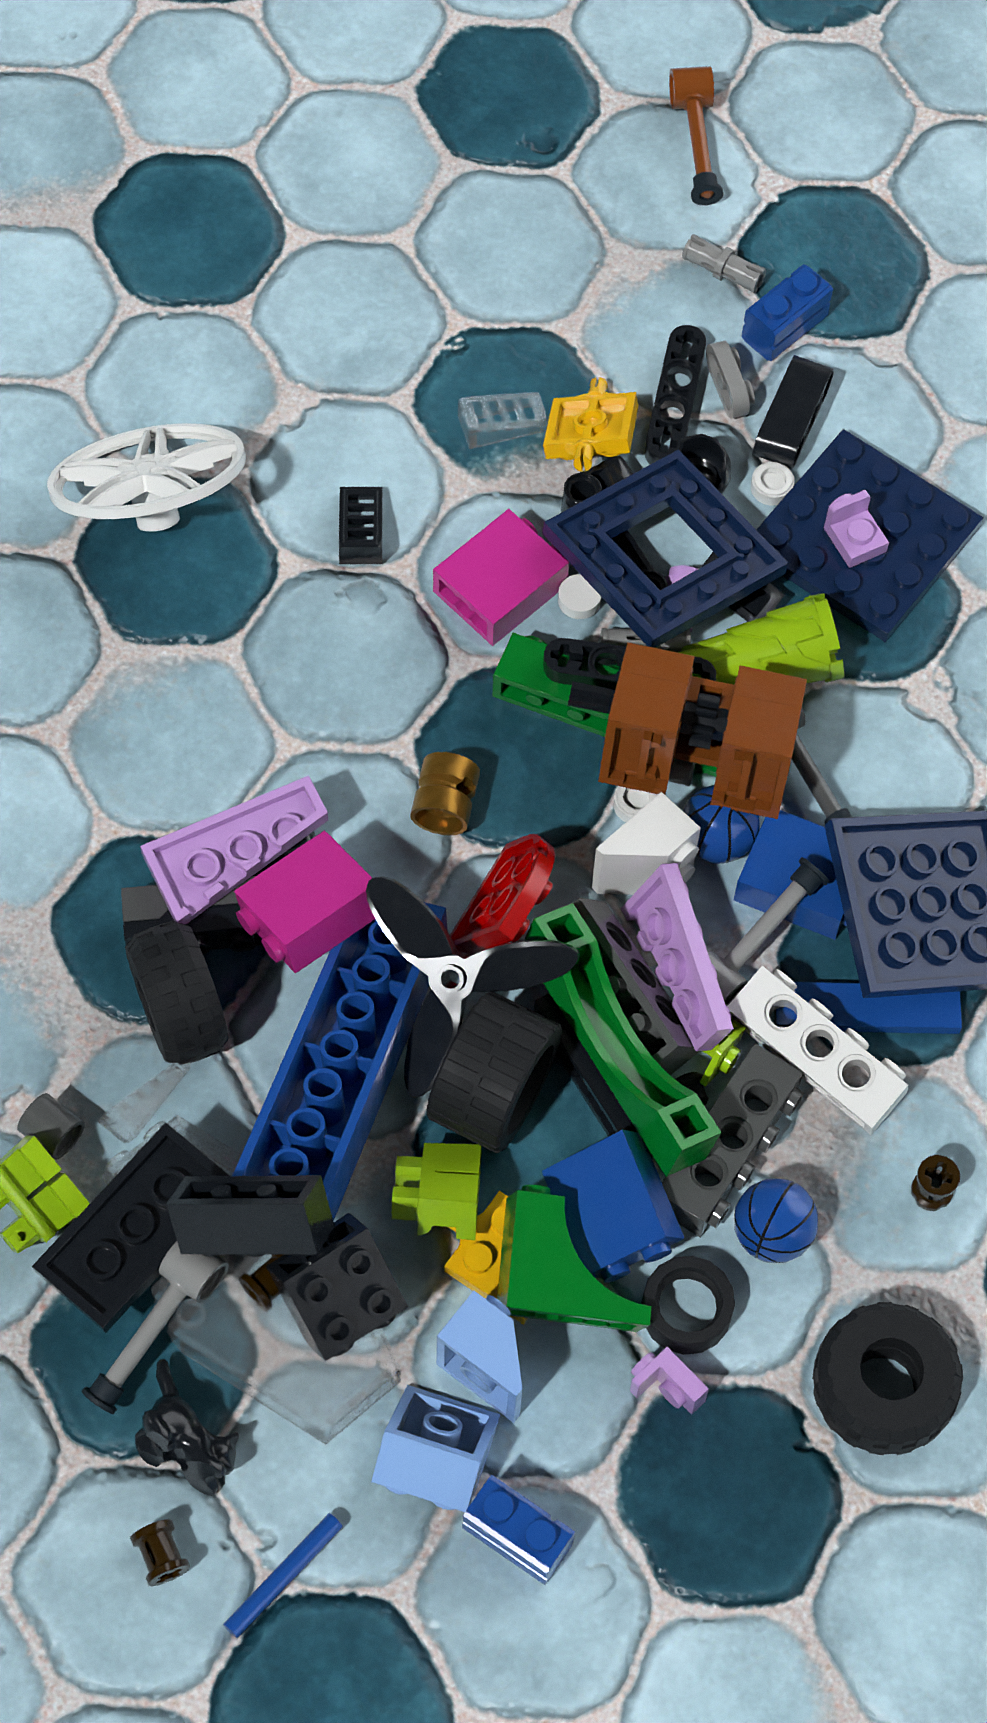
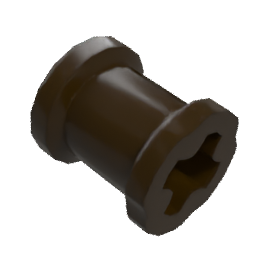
[911,1155,960,1211]
[239,1254,283,1312]
[130,1519,190,1586]

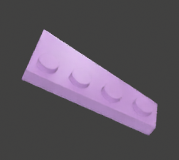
[140,775,328,924]
[621,863,734,1051]

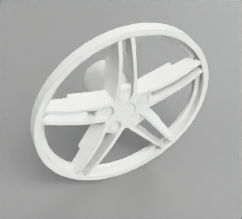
[47,423,246,532]

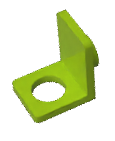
[700,1018,746,1087]

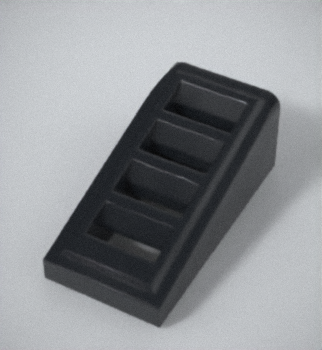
[339,487,382,564]

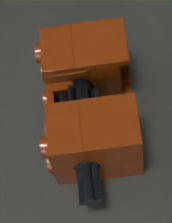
[568,642,807,819]

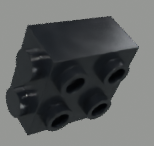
[266,1213,408,1361]

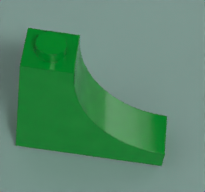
[497,1185,651,1332]

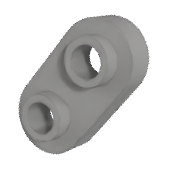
[706,340,755,419]

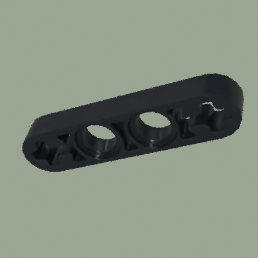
[645,325,706,464]
[543,638,716,690]

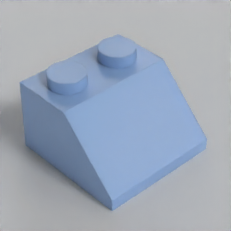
[436,1291,523,1423]
[371,1385,501,1512]

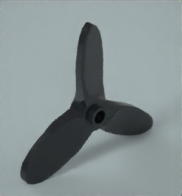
[366,876,580,1097]

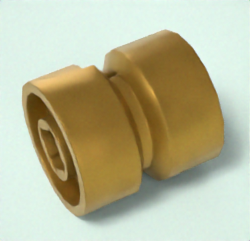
[410,752,480,835]

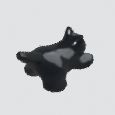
[135,1359,239,1496]

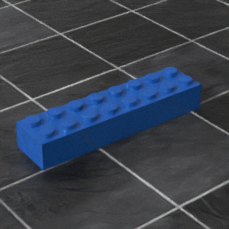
[232,902,448,1221]

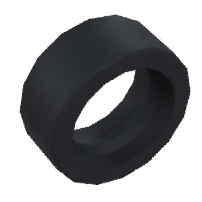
[641,1256,735,1355]

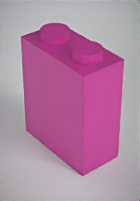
[433,509,569,646]
[234,830,375,974]

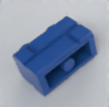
[741,264,833,361]
[462,1475,575,1585]

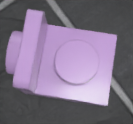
[824,490,889,568]
[630,1347,709,1415]

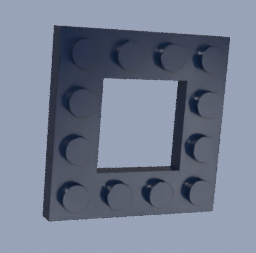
[542,449,788,648]

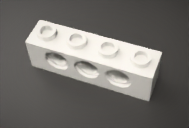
[727,966,908,1135]

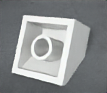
[591,792,701,895]

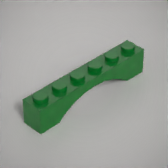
[524,903,722,1177]

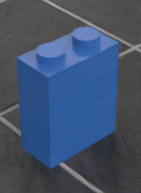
[733,810,847,940]
[542,1130,685,1283]

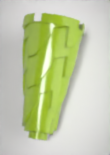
[677,593,844,685]

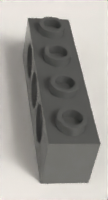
[573,898,699,1075]
[662,1044,804,1238]

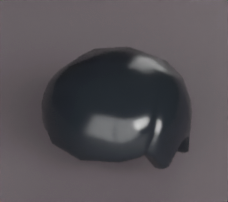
[679,434,731,494]

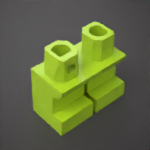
[0,1135,90,1253]
[391,1143,481,1240]

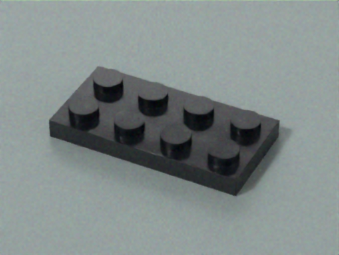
[32,1122,230,1333]

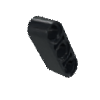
[752,355,834,469]

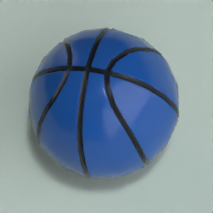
[683,785,760,864]
[734,1179,818,1263]

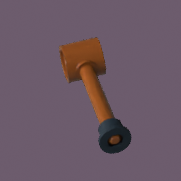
[669,66,723,205]

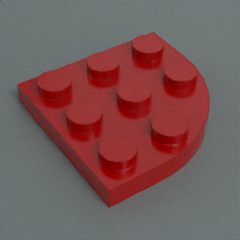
[450,834,555,956]

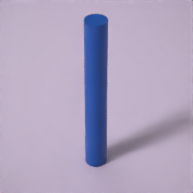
[223,1513,343,1638]

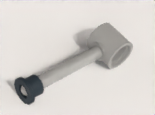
[708,857,829,1006]
[82,1242,229,1414]

